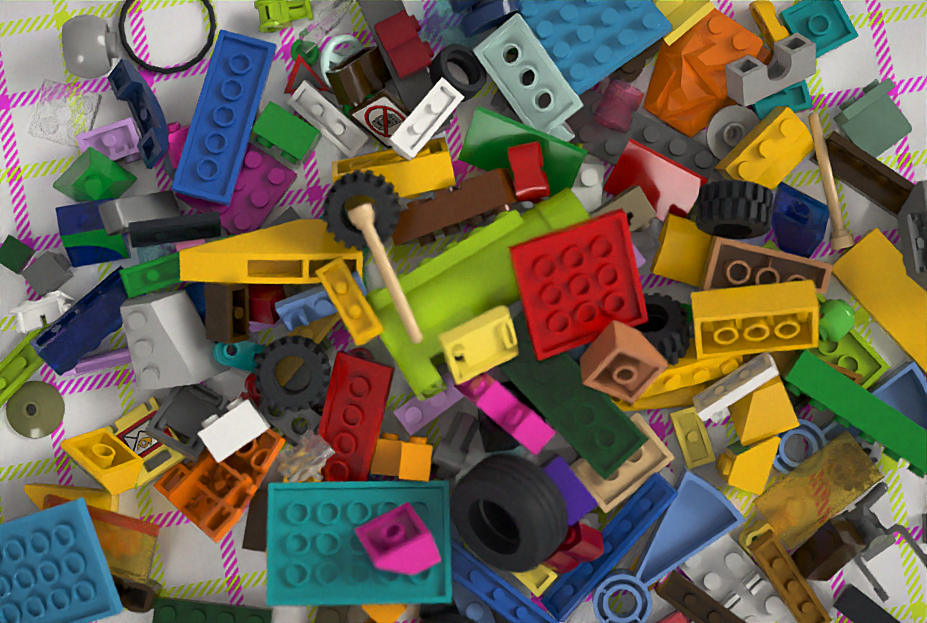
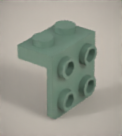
[833,77,912,158]

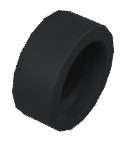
[429,44,487,102]

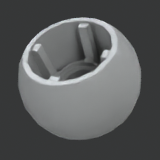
[62,14,119,79]

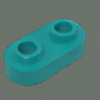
[213,341,266,374]

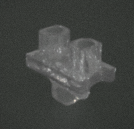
[277,430,335,483]

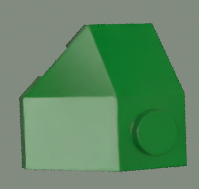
[53,146,137,202]

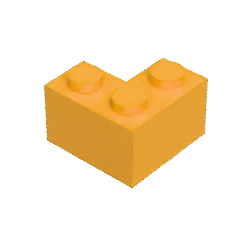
[371,432,433,482]

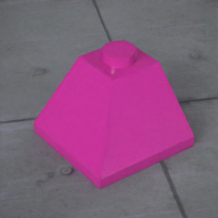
[354,502,441,575]

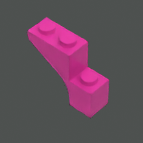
[453,372,555,456]

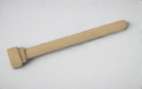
[808,112,855,250]
[348,203,423,344]

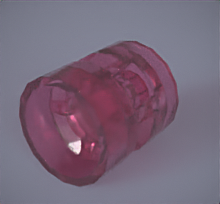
[593,79,644,134]

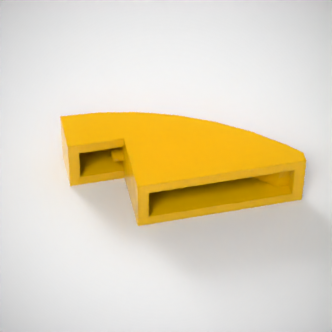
[24,483,145,554]

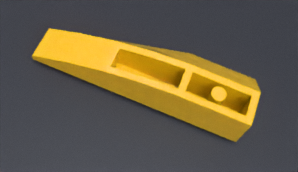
[180,219,363,284]
[606,338,743,412]

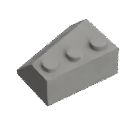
[120,289,230,392]

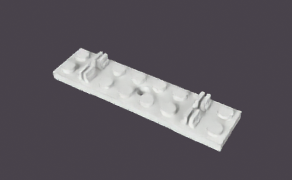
[620,466,788,623]

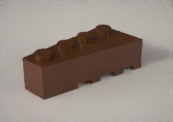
[391,168,519,247]

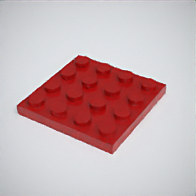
[507,208,649,360]

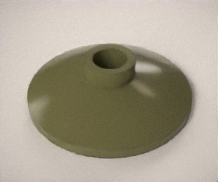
[6,381,65,438]

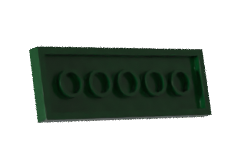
[497,310,649,481]

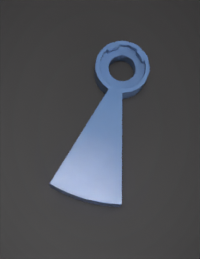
[772,361,927,478]
[591,467,746,623]

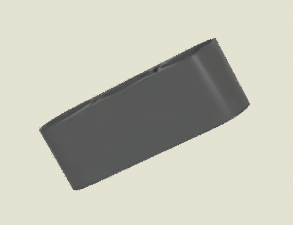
[98,190,181,236]

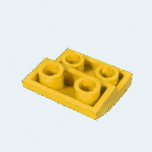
[649,213,712,287]

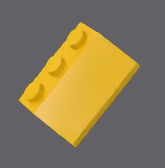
[714,106,815,191]

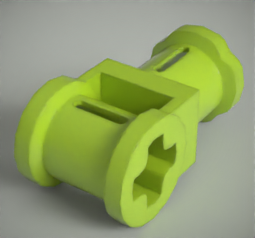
[254,0,314,33]

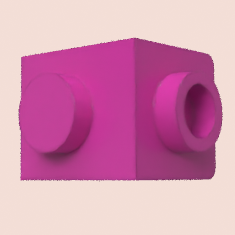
[167,121,190,168]

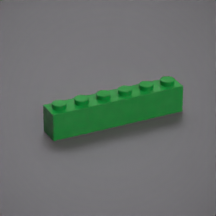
[779,349,927,479]

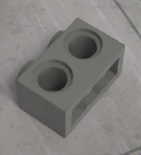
[258,387,322,447]

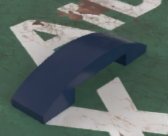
[107,59,169,169]

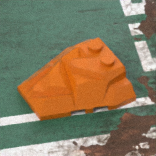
[642,8,773,138]
[153,428,285,543]

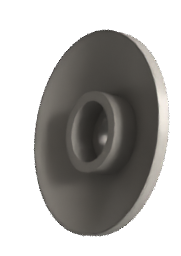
[706,105,760,160]

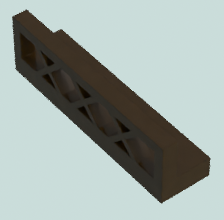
[809,130,915,219]
[654,569,747,623]

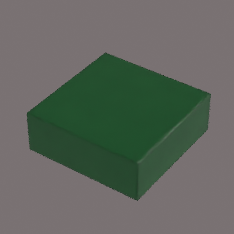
[0,235,36,275]

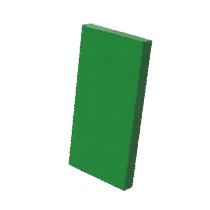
[458,106,587,197]

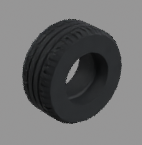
[451,453,568,573]

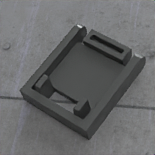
[145,383,231,463]

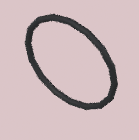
[118,0,216,74]

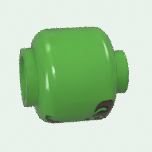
[818,299,855,343]

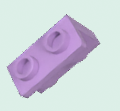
[76,117,142,164]

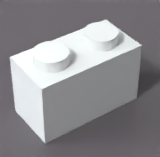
[198,397,271,463]

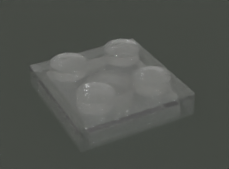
[28,79,102,149]

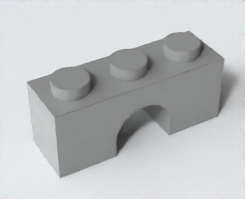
[725,33,816,107]

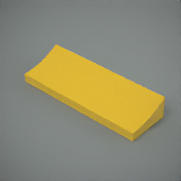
[831,227,927,377]

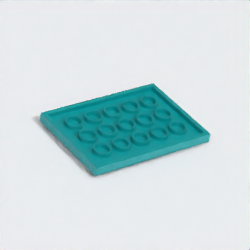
[266,481,452,607]

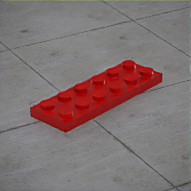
[312,350,396,482]

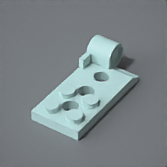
[473,13,584,142]

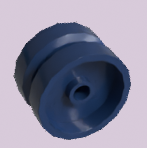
[448,0,523,38]

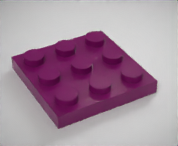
[175,142,297,236]

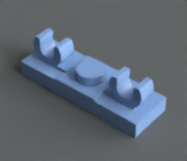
[275,271,368,332]

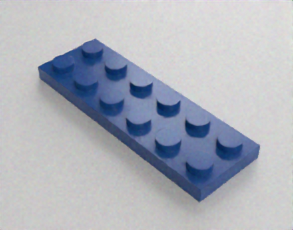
[171,29,277,207]

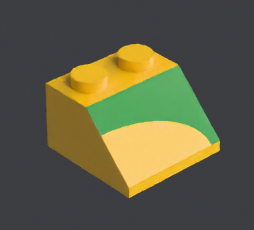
[60,427,145,496]
[715,435,781,495]

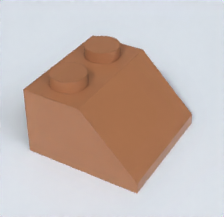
[579,320,668,404]

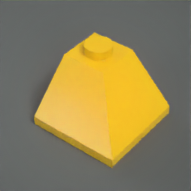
[728,375,800,447]

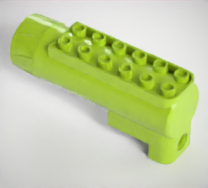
[365,187,590,402]

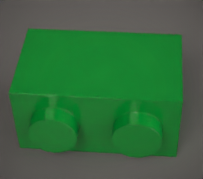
[252,101,322,165]

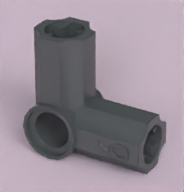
[431,411,480,481]

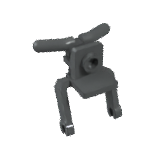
[817,482,927,602]

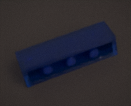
[30,265,147,376]

